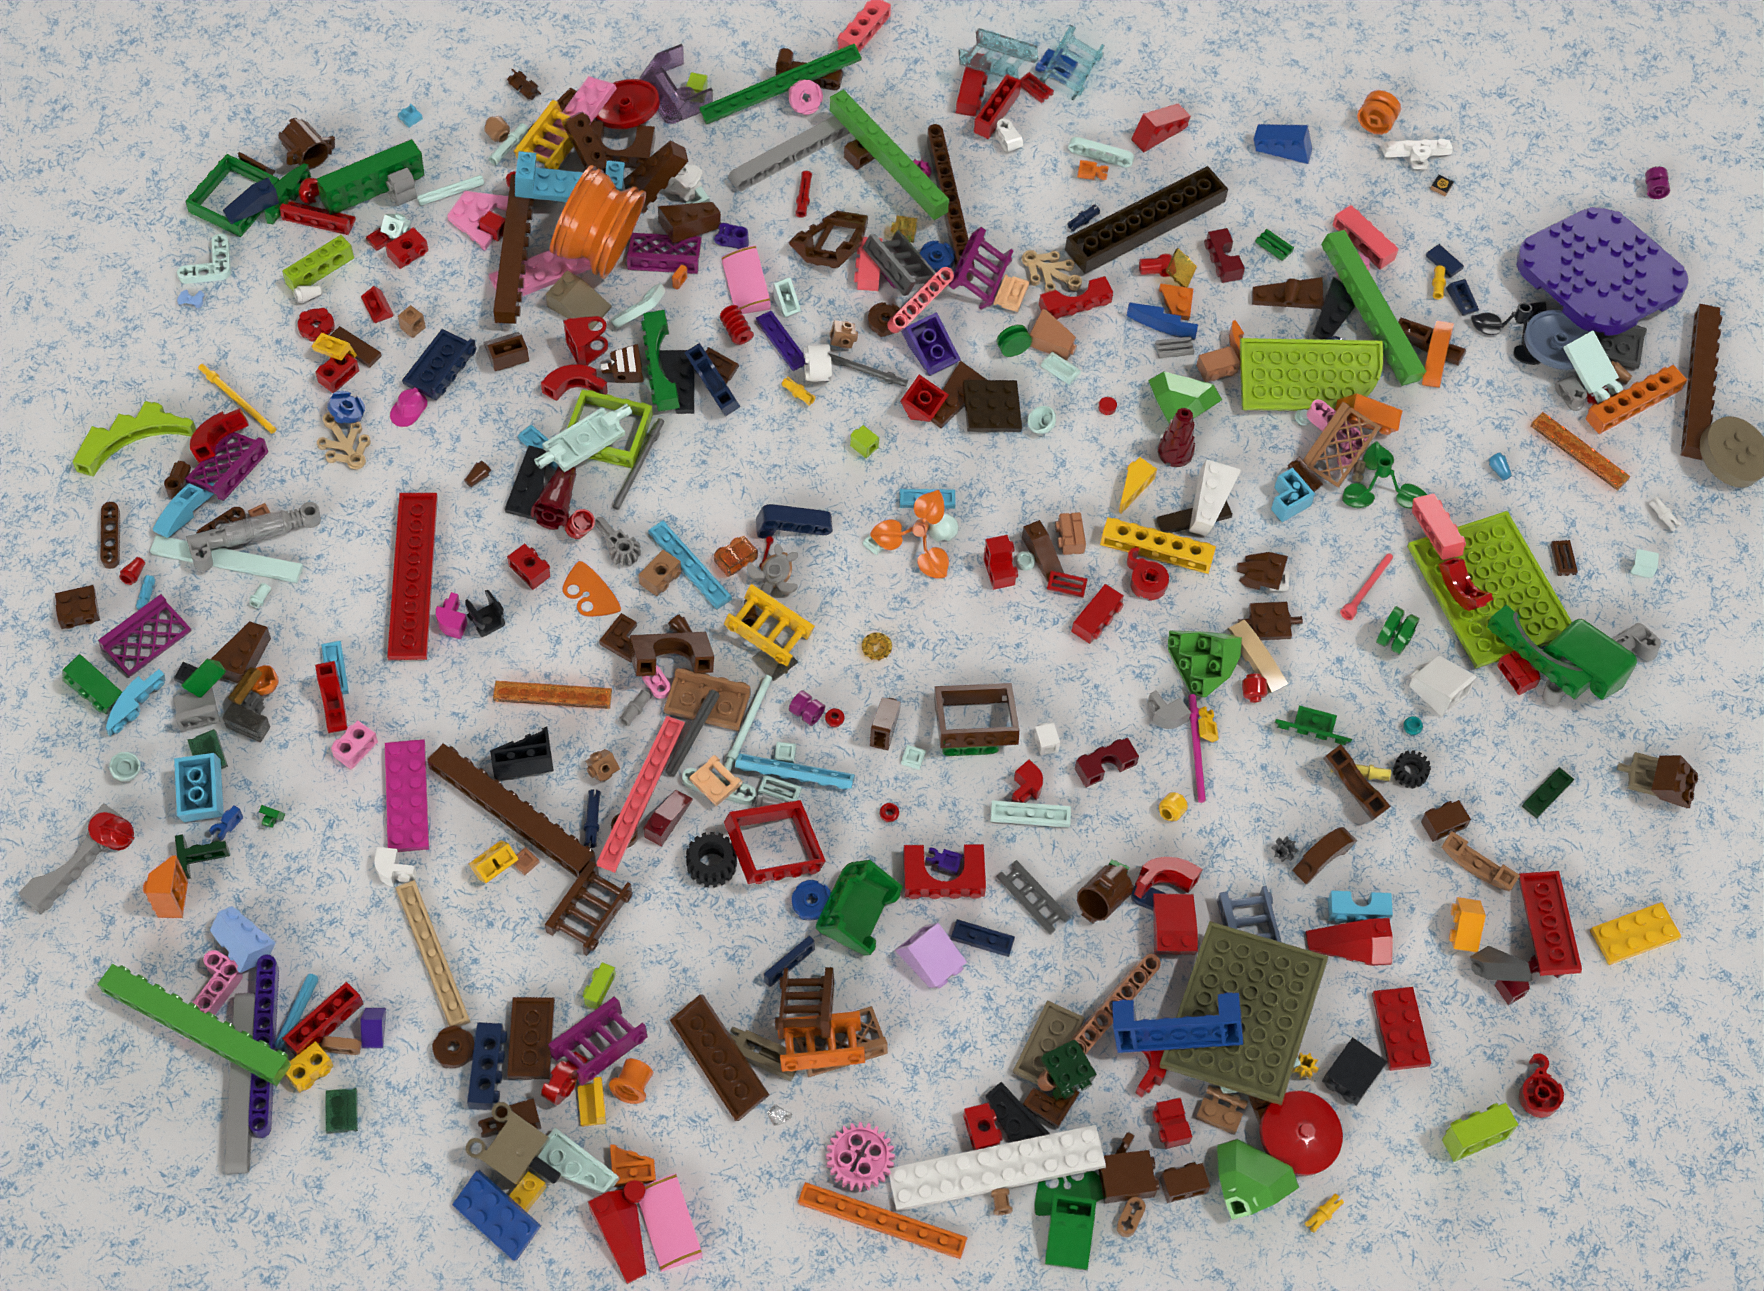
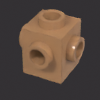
[829,320,858,348]
[585,749,620,781]

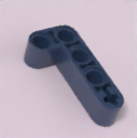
[756,504,833,539]

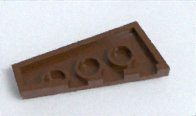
[1252,277,1324,309]
[931,360,987,428]

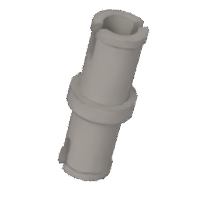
[619,690,651,726]

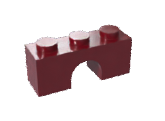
[1204,228,1245,283]
[1075,737,1139,788]

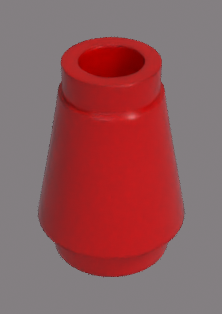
[119,557,146,585]

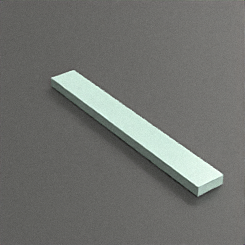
[150,535,303,583]

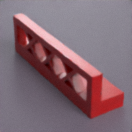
[280,201,356,235]

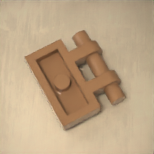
[1196,1085,1248,1135]

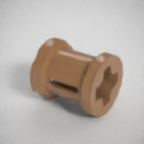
[991,1188,1013,1215]

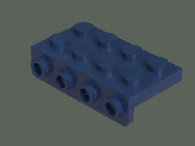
[402,329,477,401]

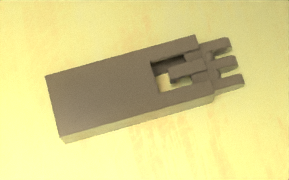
[730,1027,798,1082]

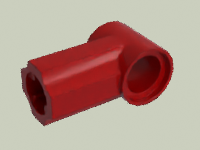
[1139,254,1175,277]

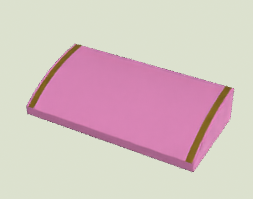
[721,245,770,314]
[639,1173,703,1272]

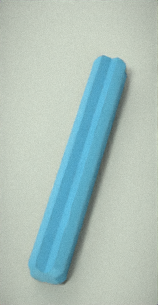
[274,973,319,1050]

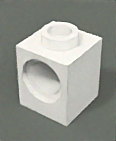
[1033,723,1060,756]

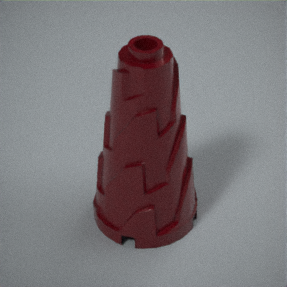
[1158,408,1195,467]
[531,466,577,530]

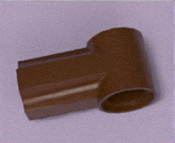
[164,461,191,499]

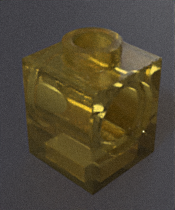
[891,215,917,243]

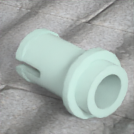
[249,583,271,608]

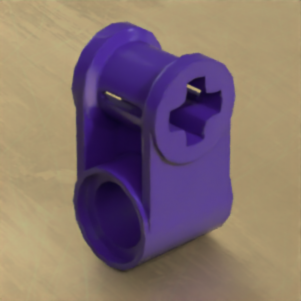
[714,223,749,249]

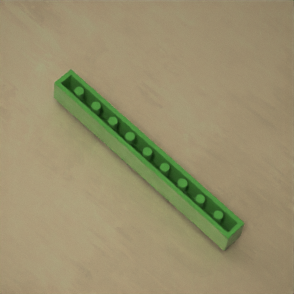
[829,89,949,220]
[1321,230,1426,386]
[97,964,291,1086]

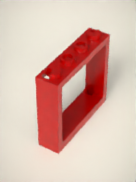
[724,800,826,884]

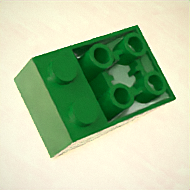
[1045,1194,1096,1270]

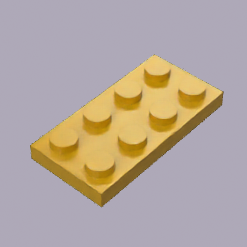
[1590,902,1682,965]

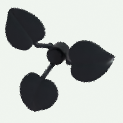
[1471,302,1547,365]

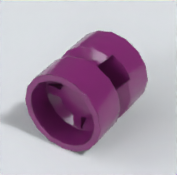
[1645,166,1670,199]
[788,690,825,726]

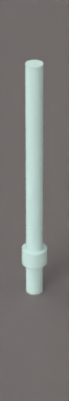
[724,675,772,771]

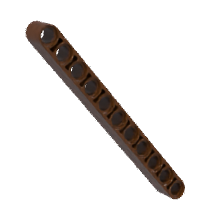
[927,124,975,282]

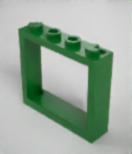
[185,154,279,237]

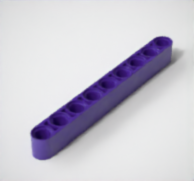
[248,954,279,1138]

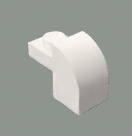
[374,847,417,887]

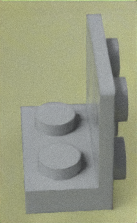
[173,687,220,732]

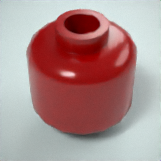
[1242,673,1268,703]

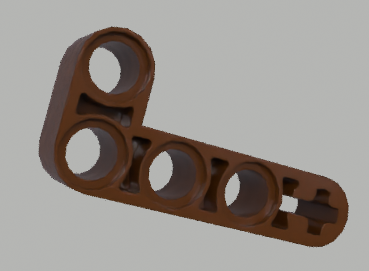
[776,48,843,90]

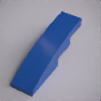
[1127,302,1198,340]

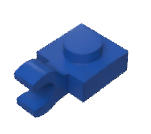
[209,805,244,841]

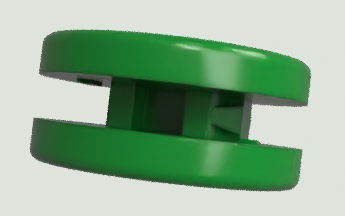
[996,324,1032,357]

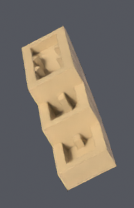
[1228,619,1288,693]

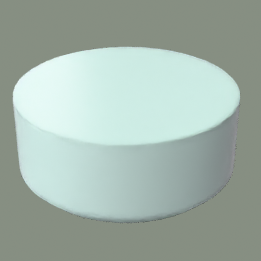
[1016,551,1035,571]

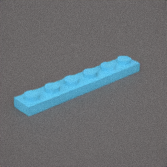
[735,753,855,789]

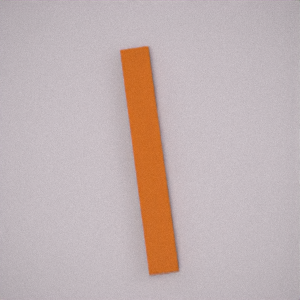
[798,1182,968,1259]

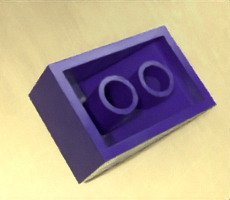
[901,312,961,376]

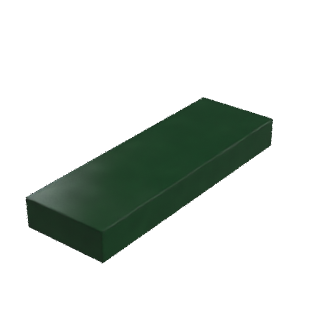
[1522,767,1575,819]

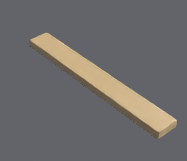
[395,880,471,1027]

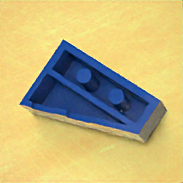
[1253,124,1313,164]

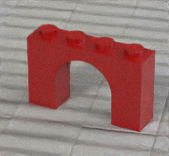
[903,844,986,899]

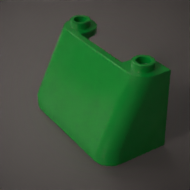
[1543,619,1637,700]
[816,860,903,956]

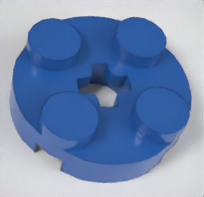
[920,240,954,272]
[327,391,365,423]
[792,880,831,920]

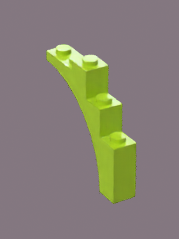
[72,401,196,477]

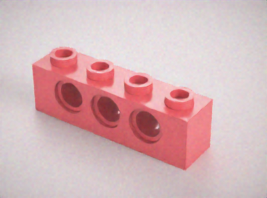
[837,0,891,52]

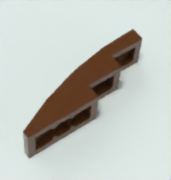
[1398,317,1466,366]

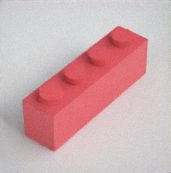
[1333,205,1398,269]
[1412,494,1466,560]

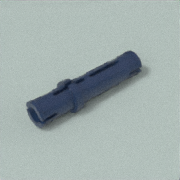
[584,789,601,848]

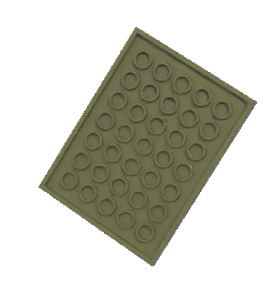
[1160,921,1329,1105]

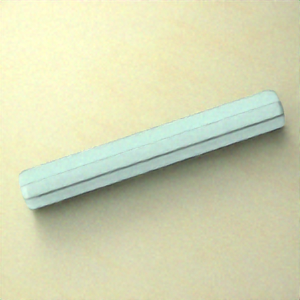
[417,175,484,206]

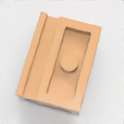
[994,274,1030,312]

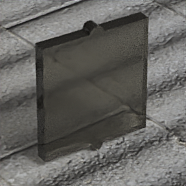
[752,639,798,681]

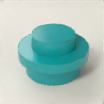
[1403,716,1423,735]

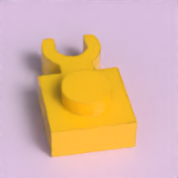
[1198,706,1219,743]

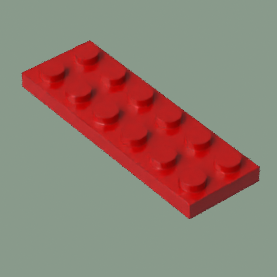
[1518,871,1582,976]

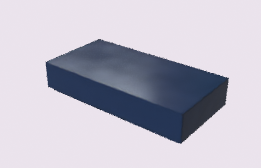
[1426,244,1464,278]

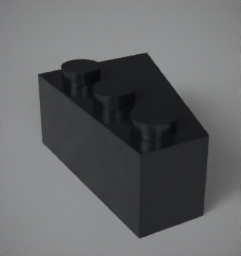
[490,726,554,780]

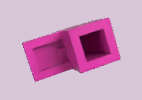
[436,592,468,639]

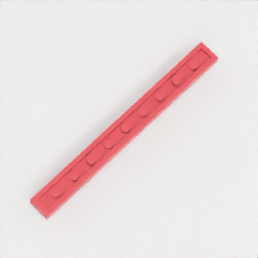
[596,716,685,873]

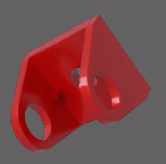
[563,316,608,366]

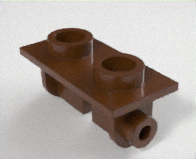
[507,69,541,100]
[1286,456,1323,492]

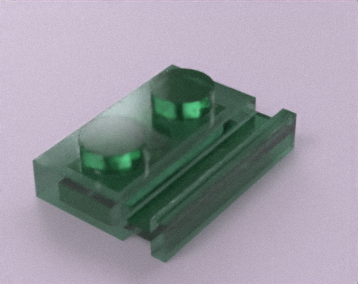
[187,729,228,769]
[326,1088,358,1134]

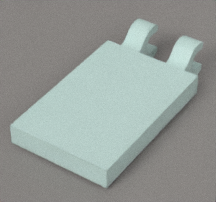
[1563,331,1623,403]

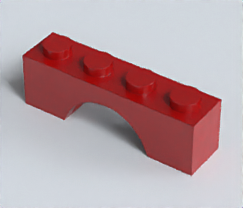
[1039,276,1114,319]

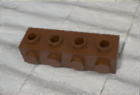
[561,112,608,174]

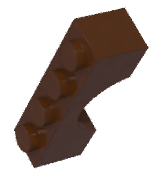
[1323,744,1391,821]

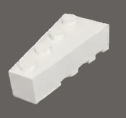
[1189,459,1241,537]

